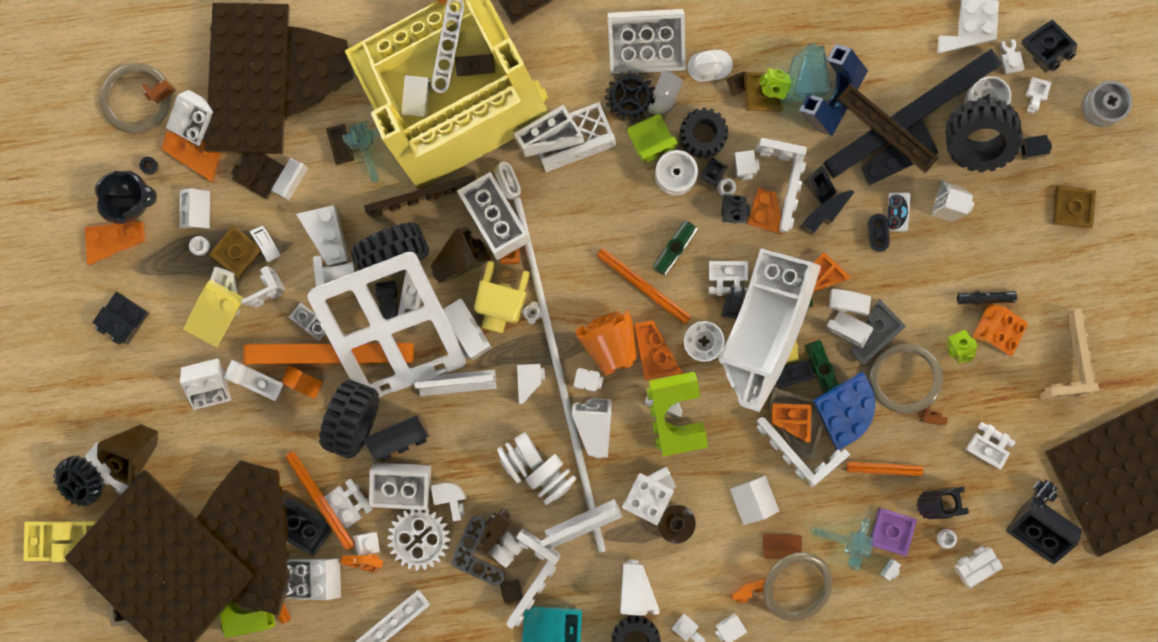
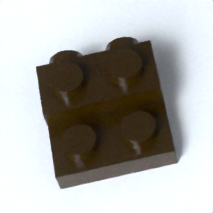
[231,153,285,200]
[480,508,512,554]

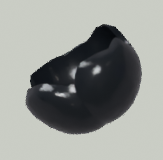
[95,170,157,224]

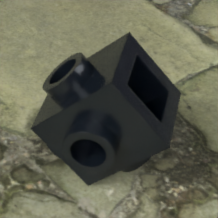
[721,195,750,224]

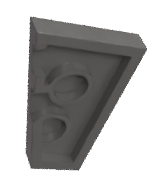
[850,299,906,365]

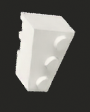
[514,105,584,157]
[931,180,974,223]
[296,205,350,266]
[443,298,492,360]

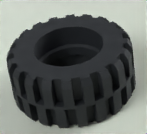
[945,97,1023,172]
[351,222,429,279]
[319,380,379,459]

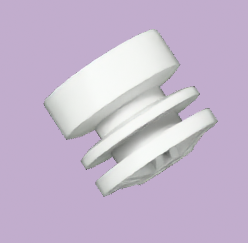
[964,76,1012,105]
[684,321,725,362]
[497,432,544,484]
[525,454,577,505]

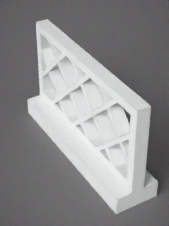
[539,102,616,172]
[414,370,497,396]
[540,499,623,549]

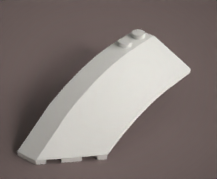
[718,248,821,412]

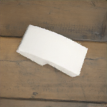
[828,289,871,316]
[289,302,326,341]

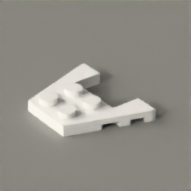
[937,0,999,54]

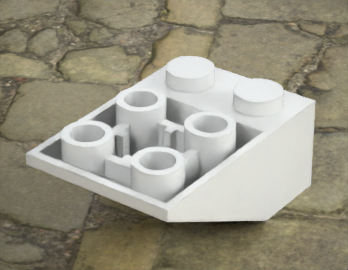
[284,558,341,600]

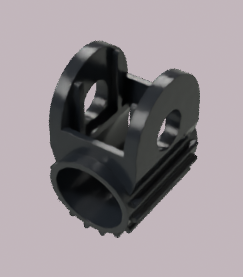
[916,486,969,519]

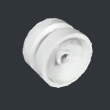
[654,150,698,196]

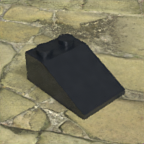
[281,490,333,557]

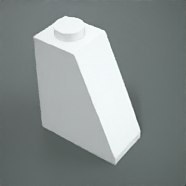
[572,398,612,458]
[620,559,660,615]

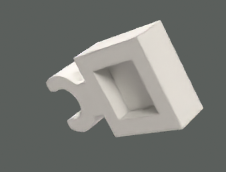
[1000,39,1025,75]

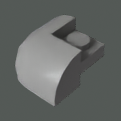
[647,70,683,115]

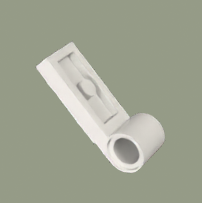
[223,360,285,401]

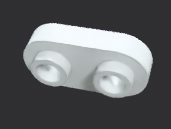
[494,161,521,199]

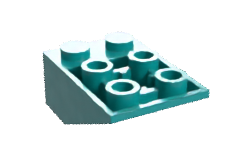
[522,606,582,642]

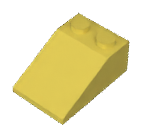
[183,280,245,348]

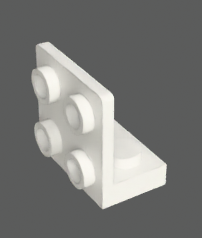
[241,266,285,308]
[622,473,674,525]

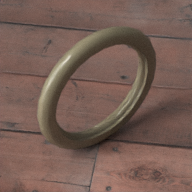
[100,63,171,133]
[869,343,943,414]
[763,552,833,621]

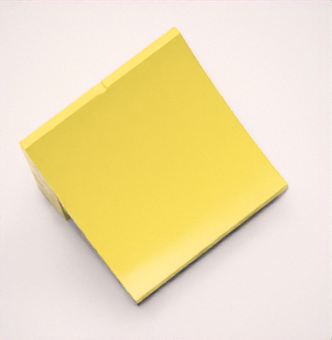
[345,0,549,190]

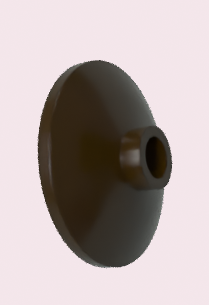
[658,505,696,544]

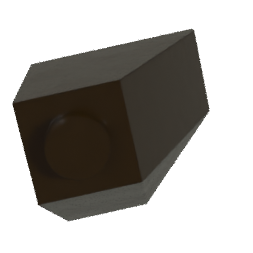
[431,227,492,283]
[97,424,158,486]

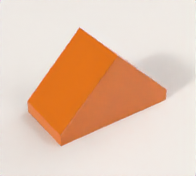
[280,365,324,399]

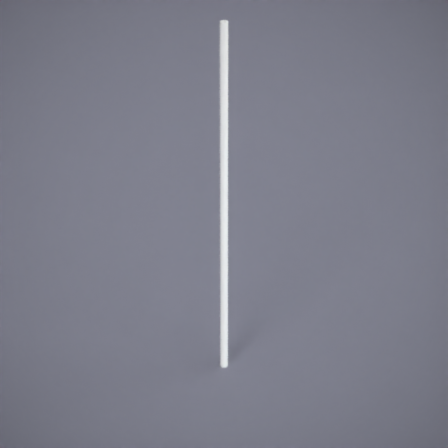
[513,197,606,553]

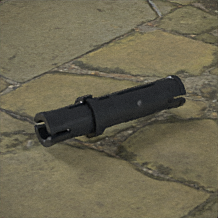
[957,290,1017,306]

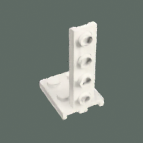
[755,138,807,234]
[756,417,850,487]
[507,528,561,629]

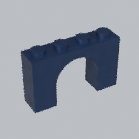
[799,44,868,136]

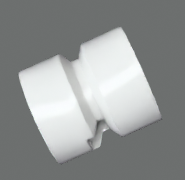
[488,531,524,568]

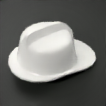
[688,50,733,82]

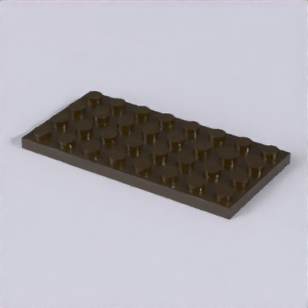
[205,3,290,154]

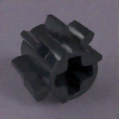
[1033,479,1059,504]

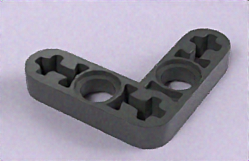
[452,516,505,586]

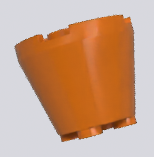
[575,310,637,375]

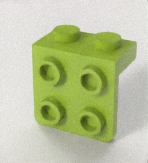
[627,114,678,163]

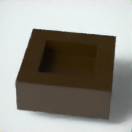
[726,71,745,96]
[500,579,523,604]

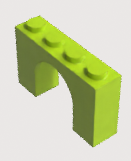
[646,372,708,457]
[220,602,276,639]

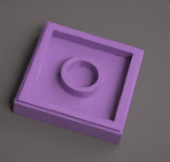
[868,508,917,557]

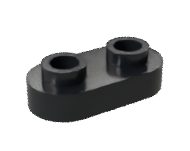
[868,214,890,252]

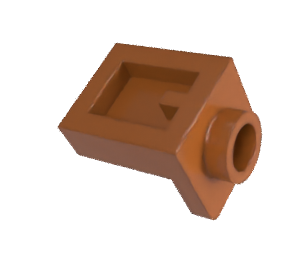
[141,79,176,104]
[918,406,948,426]

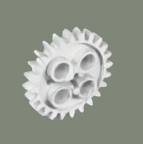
[387,508,451,571]

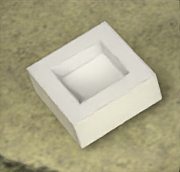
[880,559,901,581]

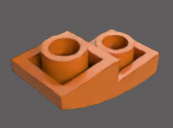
[731,578,766,603]

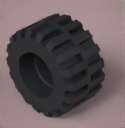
[679,108,728,159]
[612,615,661,642]

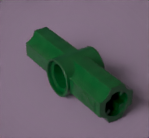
[652,220,698,276]
[804,339,838,394]

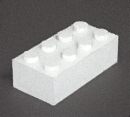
[457,172,530,260]

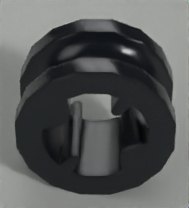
[139,157,158,175]

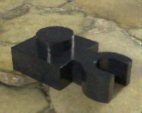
[721,285,745,319]

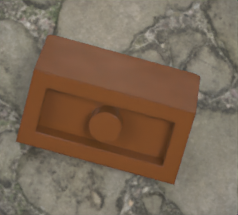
[762,534,802,559]

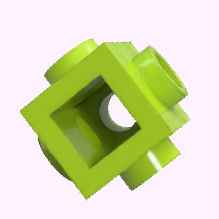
[760,68,792,100]
[947,329,978,364]

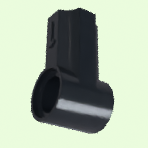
[375,281,397,320]

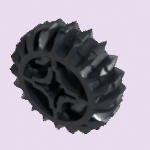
[605,71,655,123]
[52,455,105,507]

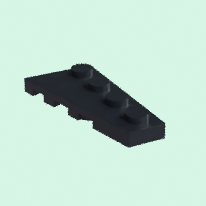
[861,119,939,186]

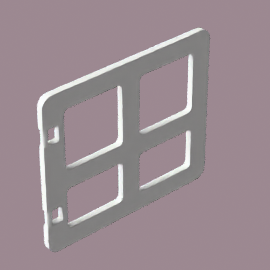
[307,252,466,398]

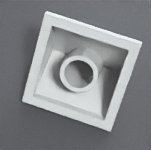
[729,475,779,525]

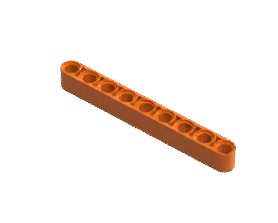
[243,343,414,364]

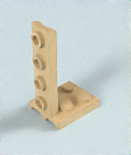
[1040,309,1099,401]

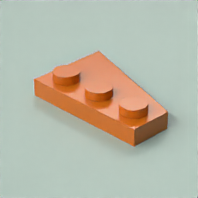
[162,131,221,183]
[634,320,683,381]

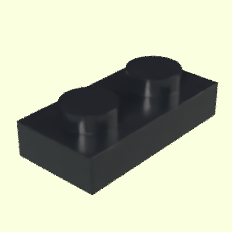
[776,359,816,389]

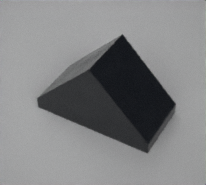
[697,158,728,192]
[803,166,837,204]

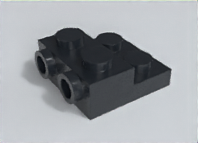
[1021,19,1078,73]
[92,291,150,345]

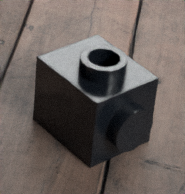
[1021,135,1052,161]

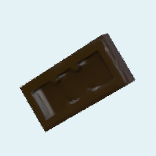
[455,53,495,77]
[326,124,355,166]

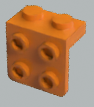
[972,303,1027,356]

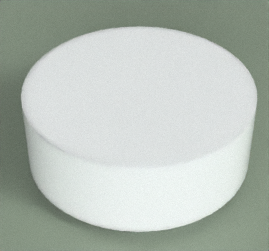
[189,236,210,256]

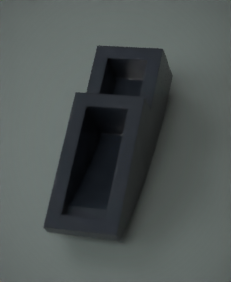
[799,190,854,236]

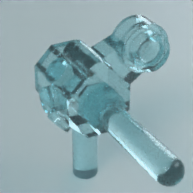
[342,121,380,183]
[811,518,875,571]

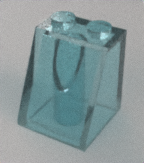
[781,44,830,103]

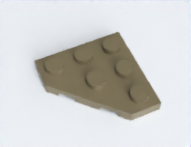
[768,388,824,460]

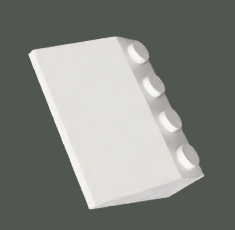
[607,9,686,74]

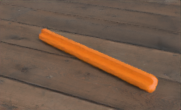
[597,248,691,324]
[285,451,355,551]

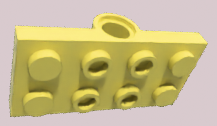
[23,521,97,562]

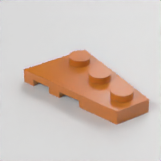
[85,222,145,266]

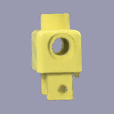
[474,261,530,334]

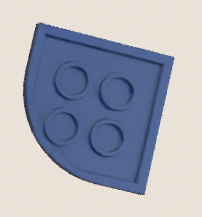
[813,372,875,450]

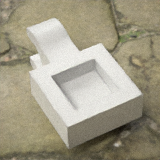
[1026,77,1051,114]
[671,613,706,642]

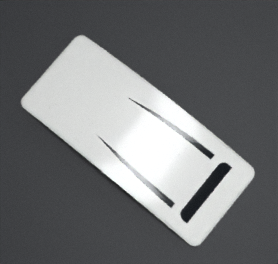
[250,226,280,262]

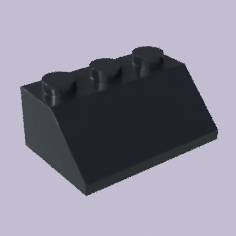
[363,415,430,462]
[1006,496,1082,564]

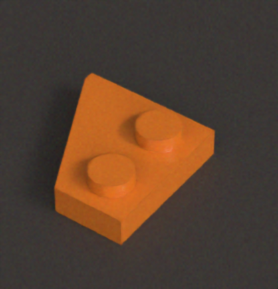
[747,187,783,235]
[813,252,850,292]
[771,403,811,442]
[340,554,383,574]

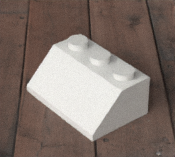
[369,462,431,510]

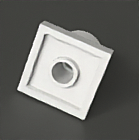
[313,256,354,287]

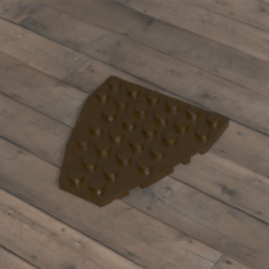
[210,26,354,121]
[197,460,290,615]

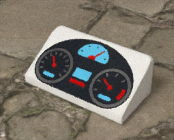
[887,193,911,233]

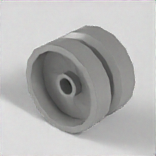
[1081,80,1133,128]

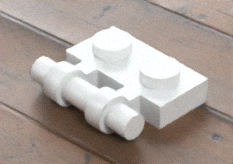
[709,261,748,296]
[965,422,1016,470]
[324,478,373,529]

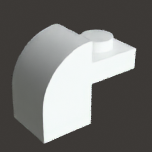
[431,483,466,521]

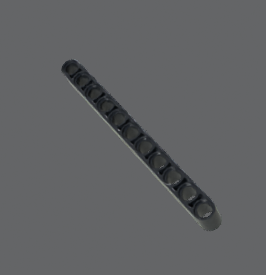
[822,49,1003,179]

